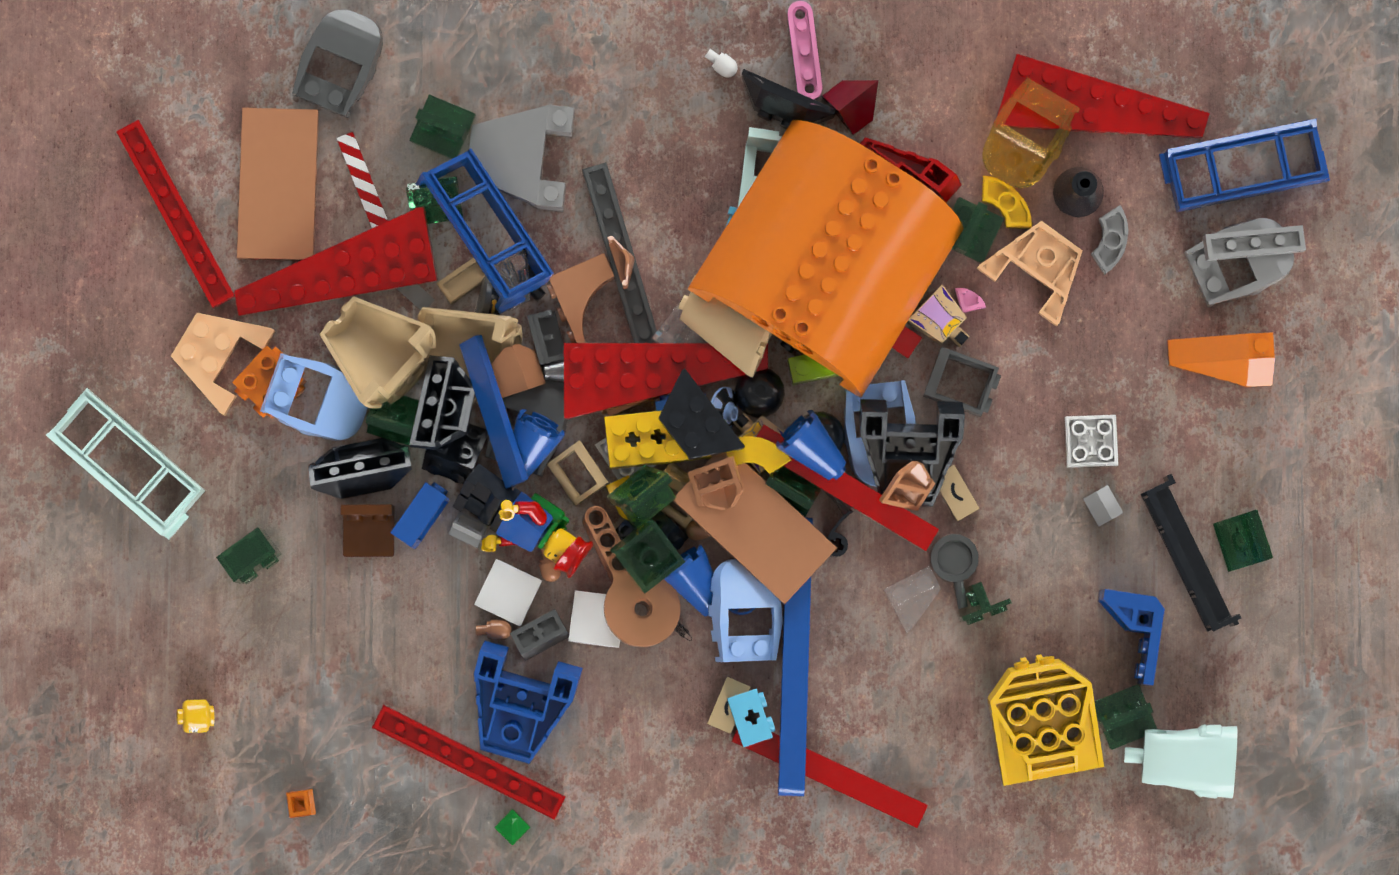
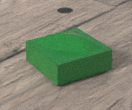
[494,809,530,846]

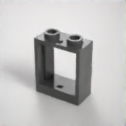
[923,347,1001,417]

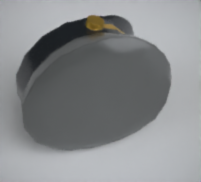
[475,275,500,315]

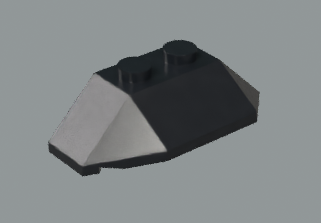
[742,69,836,129]
[409,355,475,450]
[308,438,412,499]

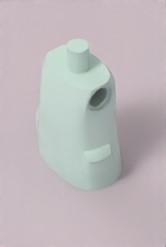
[1124,724,1237,799]

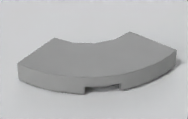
[1091,205,1128,275]

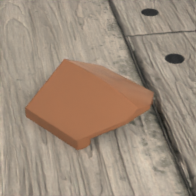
[607,236,635,290]
[491,344,546,398]
[688,456,744,510]
[879,461,935,511]

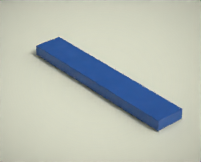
[459,335,528,488]

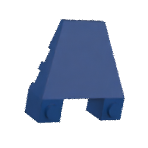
[474,641,583,764]

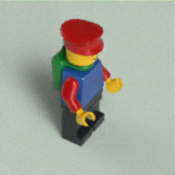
[452,463,593,578]

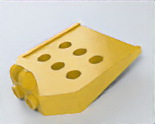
[987,654,1104,786]

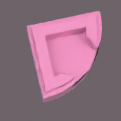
[955,288,986,313]

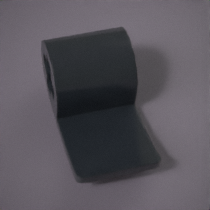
[827,510,854,558]

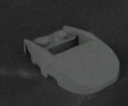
[292,10,383,118]
[485,369,568,477]

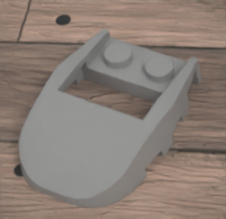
[1184,218,1294,307]

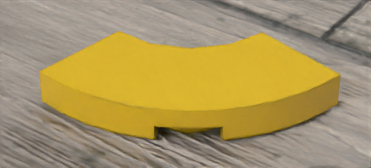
[982,176,1032,229]
[725,436,791,474]

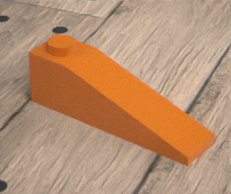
[1167,332,1275,387]

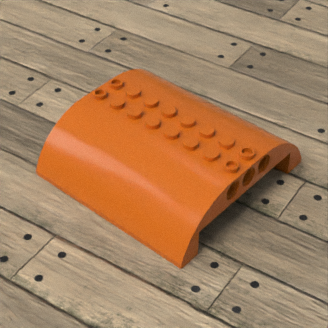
[688,120,964,398]

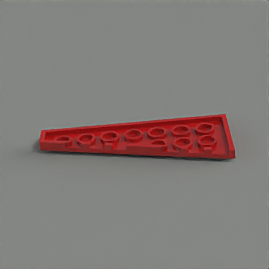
[994,54,1210,139]
[234,206,438,316]
[564,343,768,419]

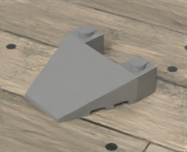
[466,105,575,212]

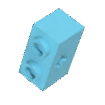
[727,688,776,747]

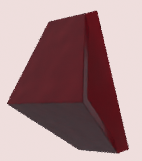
[822,80,879,136]

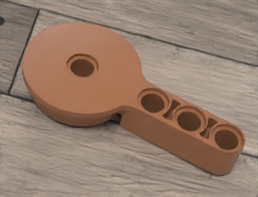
[582,506,680,647]

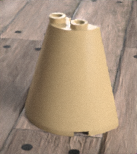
[679,275,772,378]
[320,296,436,409]
[418,307,523,405]

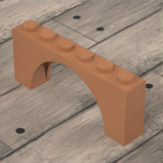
[546,253,659,416]

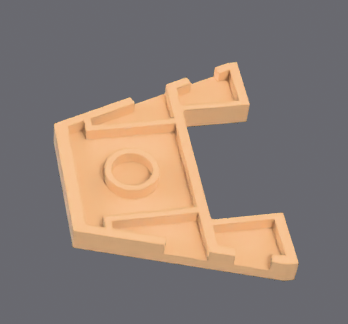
[977,221,1083,327]
[171,313,275,416]

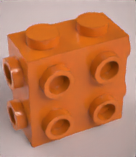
[232,345,307,419]

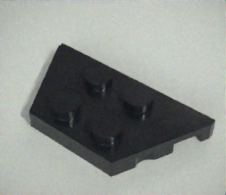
[658,368,745,460]

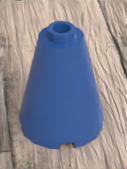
[513,409,565,478]
[776,410,846,480]
[659,545,714,618]

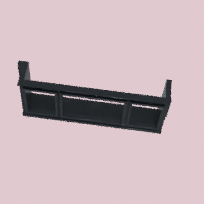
[1141,474,1241,632]

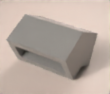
[1083,485,1123,526]
[449,511,488,548]

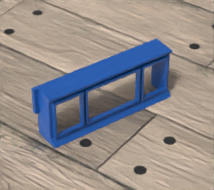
[1159,118,1330,213]
[415,148,553,314]

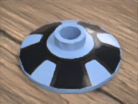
[711,387,739,429]

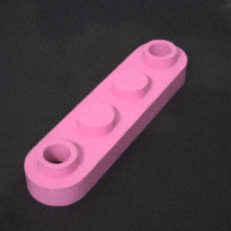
[787,1,822,100]

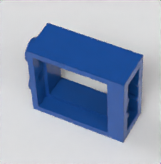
[390,482,450,550]

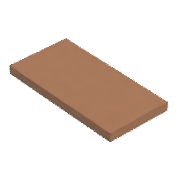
[237,108,319,261]
[672,452,837,605]

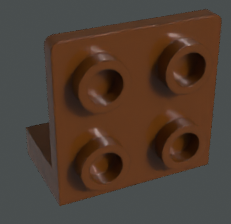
[341,504,395,557]

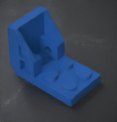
[1098,589,1165,686]

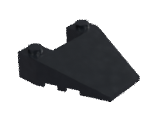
[859,399,965,507]

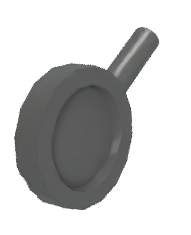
[930,534,979,609]

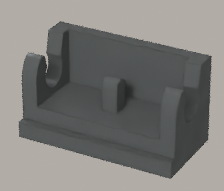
[527,310,564,367]
[510,609,569,661]

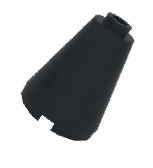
[1053,167,1104,218]

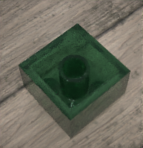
[610,519,685,594]
[216,527,282,585]

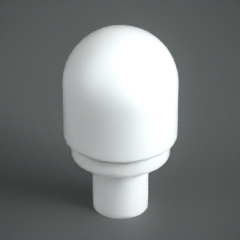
[705,49,738,78]

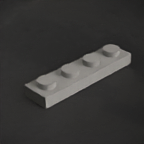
[1202,225,1306,261]

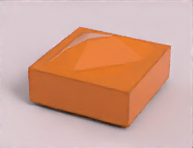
[286,789,316,818]

